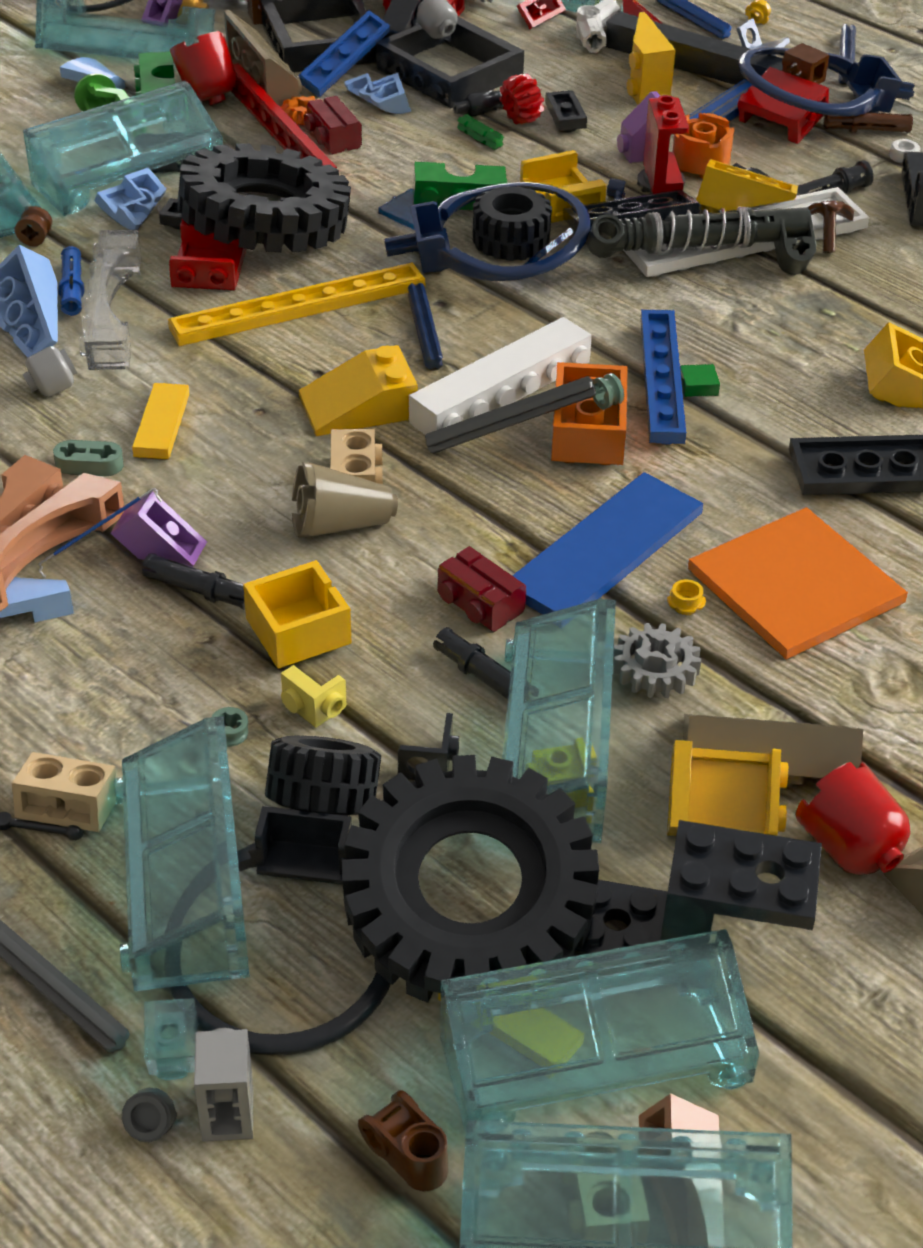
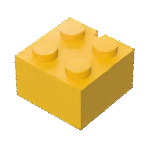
[243,560,352,669]

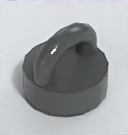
[122,1087,177,1143]

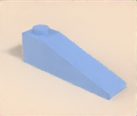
[0,245,58,358]

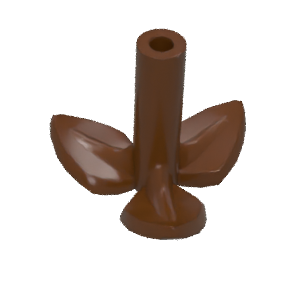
[807,200,854,253]

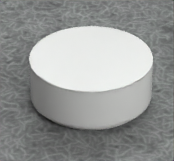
[889,139,920,163]

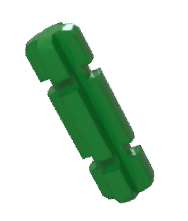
[457,114,504,150]

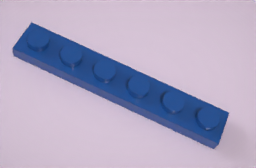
[640,309,686,445]

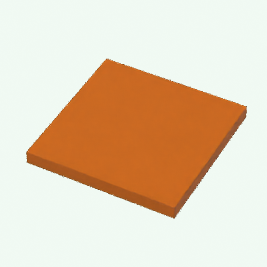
[688,507,908,660]

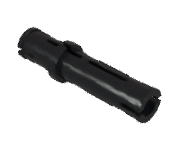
[142,553,245,610]
[433,627,541,713]

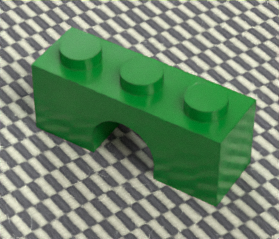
[134,51,179,120]
[413,161,507,211]

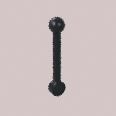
[0,812,84,841]

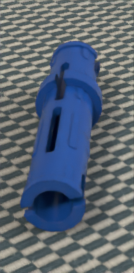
[58,246,85,316]

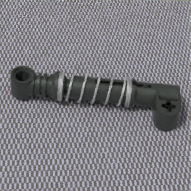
[587,207,816,275]

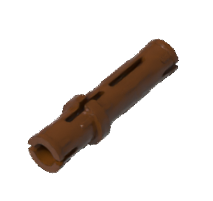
[823,112,913,133]

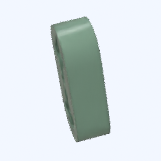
[53,440,124,476]

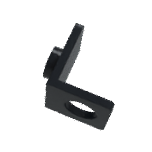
[398,713,460,780]

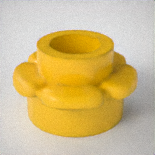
[745,0,771,24]
[667,579,706,615]

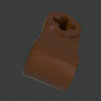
[358,1090,448,1192]

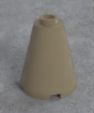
[292,462,398,538]

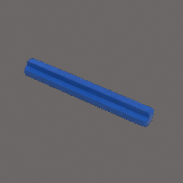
[656,0,732,39]

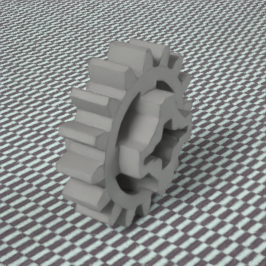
[612,623,701,698]

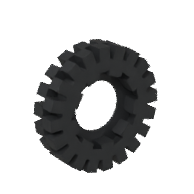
[177,144,351,253]
[342,755,600,1010]

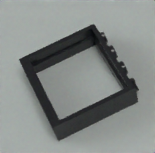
[260,0,384,73]
[376,16,525,108]

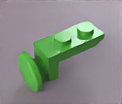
[74,73,146,148]

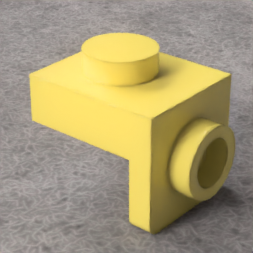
[281,665,346,728]

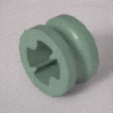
[593,373,624,410]
[210,707,249,747]

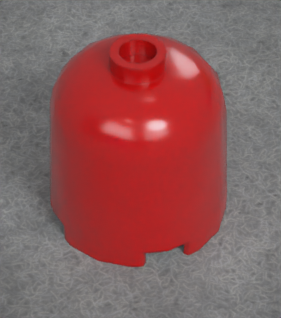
[169,31,237,105]
[795,762,911,876]

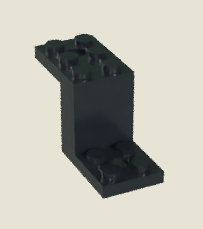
[573,820,822,984]

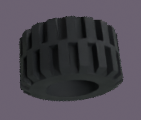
[472,186,552,261]
[265,735,381,816]

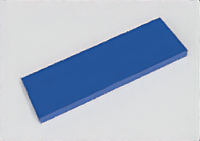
[512,472,704,627]

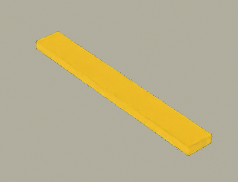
[168,262,426,346]

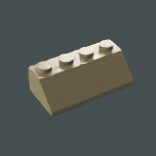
[224,10,302,106]
[683,714,864,785]

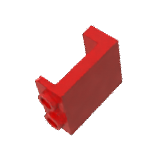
[737,67,829,144]
[643,95,689,194]
[169,219,247,290]

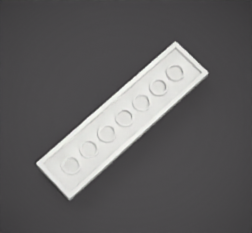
[623,187,869,277]

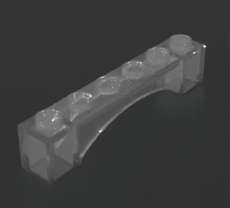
[79,230,142,370]

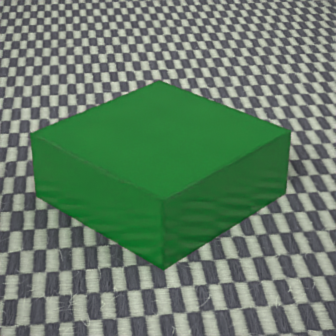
[680,364,720,397]

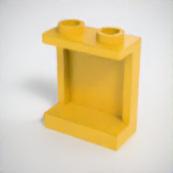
[520,150,607,223]
[667,740,788,836]

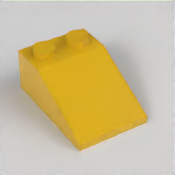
[627,12,675,105]
[696,159,798,213]
[864,322,923,408]
[299,345,418,436]

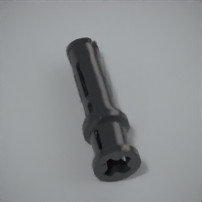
[796,160,874,196]

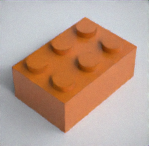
[551,362,628,465]

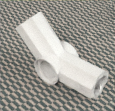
[576,0,621,53]

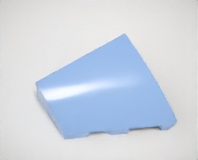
[60,57,125,89]
[344,73,411,114]
[95,168,166,231]
[0,577,74,622]

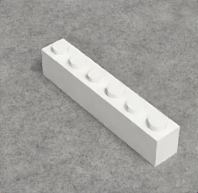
[409,317,592,435]

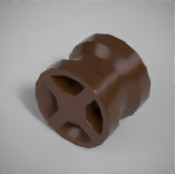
[15,206,53,246]

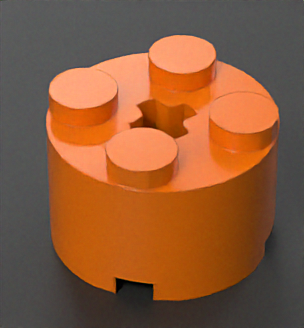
[672,113,734,179]

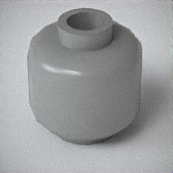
[417,0,458,39]
[22,346,77,398]

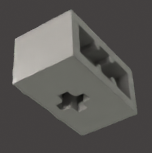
[194,1028,253,1142]

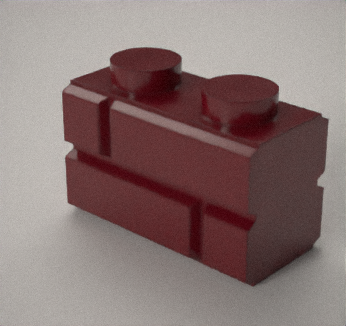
[304,95,362,154]
[437,546,526,632]

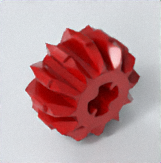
[500,73,544,125]

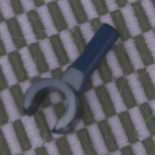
[607,178,626,200]

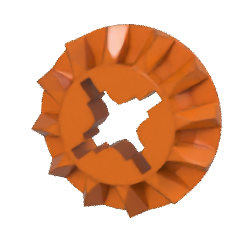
[280,95,323,125]

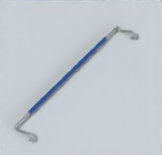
[39,488,162,578]

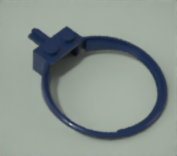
[738,47,915,117]
[384,182,591,281]

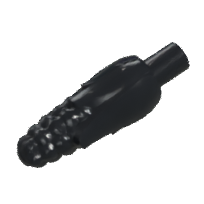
[453,89,503,116]

